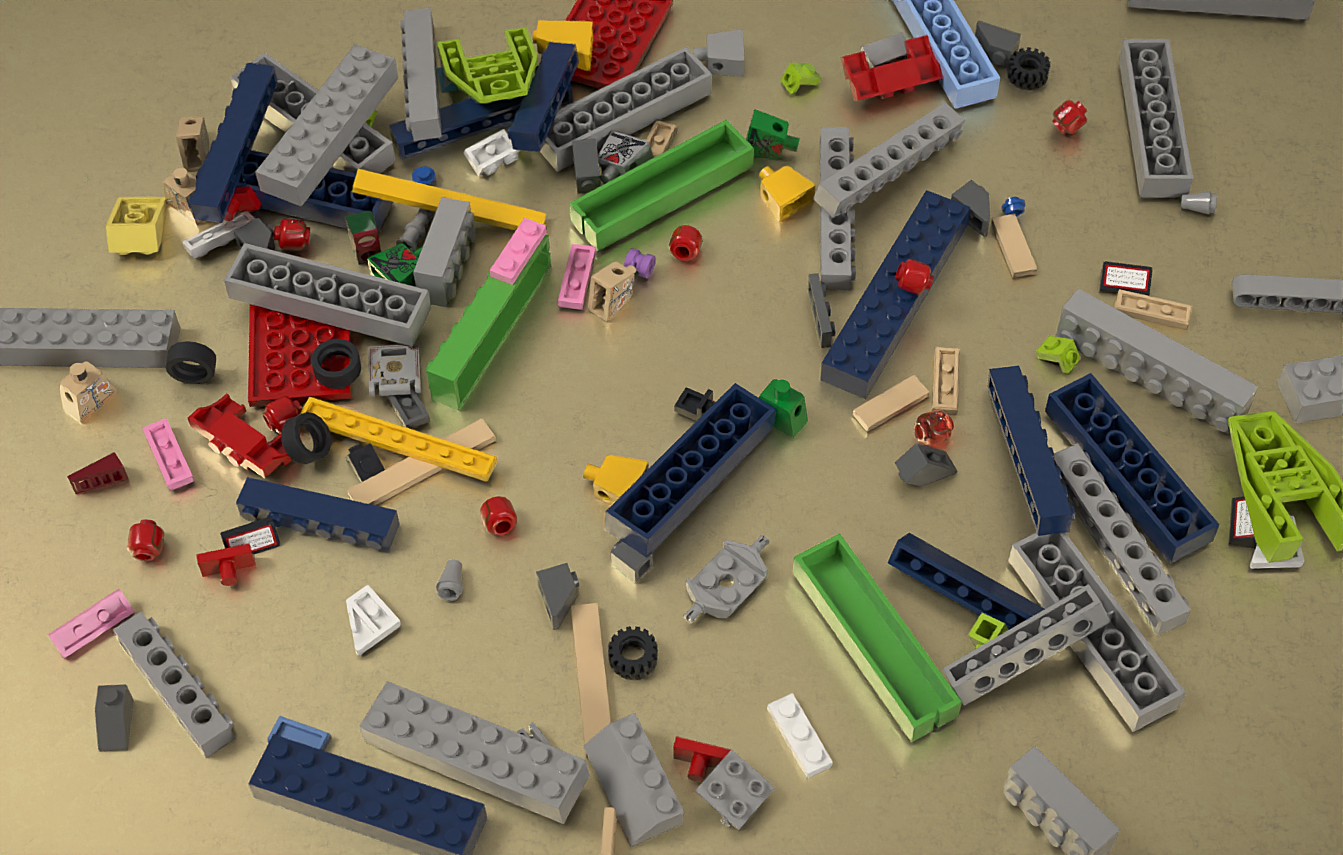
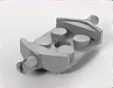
[683,535,769,623]

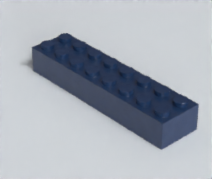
[196,149,394,234]
[1045,373,1220,564]
[605,383,776,558]
[248,734,487,855]

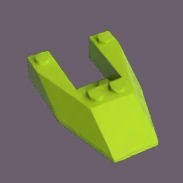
[437,27,538,104]
[1228,410,1343,563]

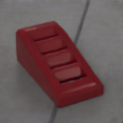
[67,452,129,494]

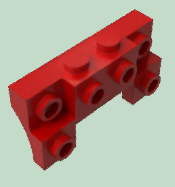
[840,35,943,101]
[188,393,293,478]

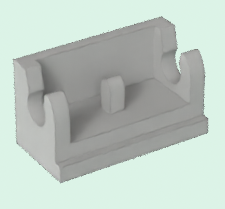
[860,32,908,69]

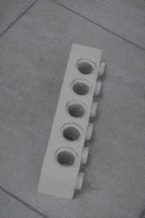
[942,584,1110,706]
[113,612,235,758]

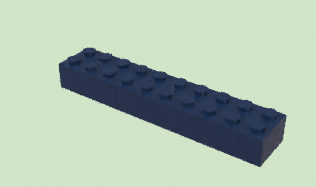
[820,190,971,399]

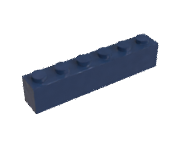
[508,42,579,152]
[236,477,400,550]
[888,533,1045,630]

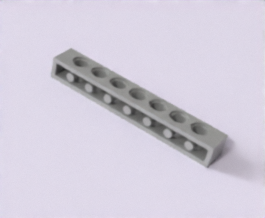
[813,103,965,218]
[820,127,856,290]
[1054,444,1191,636]

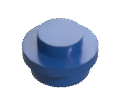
[412,166,436,186]
[1001,197,1026,216]

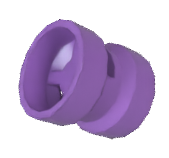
[624,248,656,279]

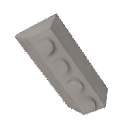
[583,713,684,847]

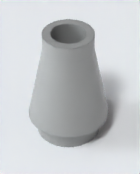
[1181,191,1217,215]
[436,560,463,601]

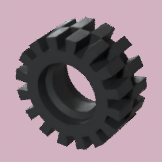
[1007,47,1051,90]

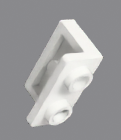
[464,129,520,176]

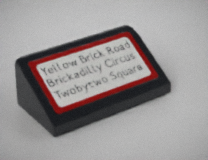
[1099,261,1152,296]
[1229,496,1257,549]
[220,517,281,554]

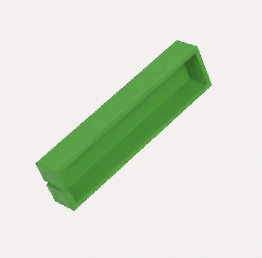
[569,120,754,252]
[426,234,552,411]
[793,533,962,743]

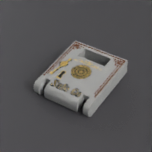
[368,344,421,396]

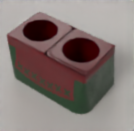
[345,211,381,265]

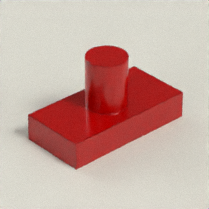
[224,186,262,221]
[196,543,256,586]
[673,736,731,782]

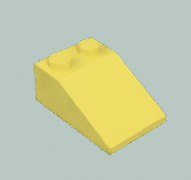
[106,197,166,255]

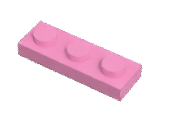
[490,218,547,285]
[558,244,596,310]
[142,418,194,491]
[47,589,135,658]

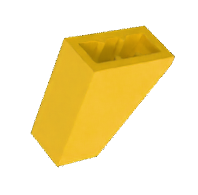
[533,20,593,71]

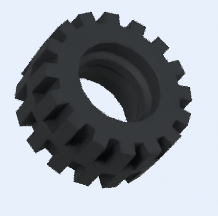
[608,626,658,680]

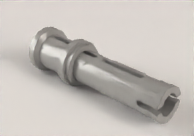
[396,208,435,252]

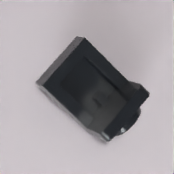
[674,387,715,421]
[345,442,385,482]

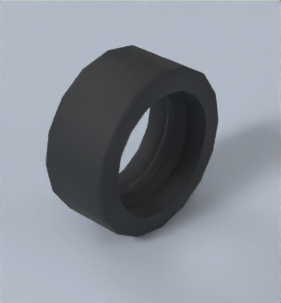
[311,339,362,388]
[166,341,216,384]
[281,412,332,464]

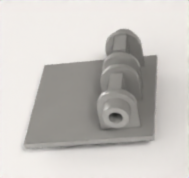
[695,750,775,830]

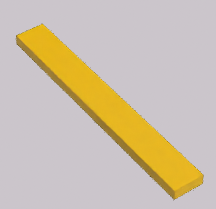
[352,169,546,231]
[299,397,497,482]

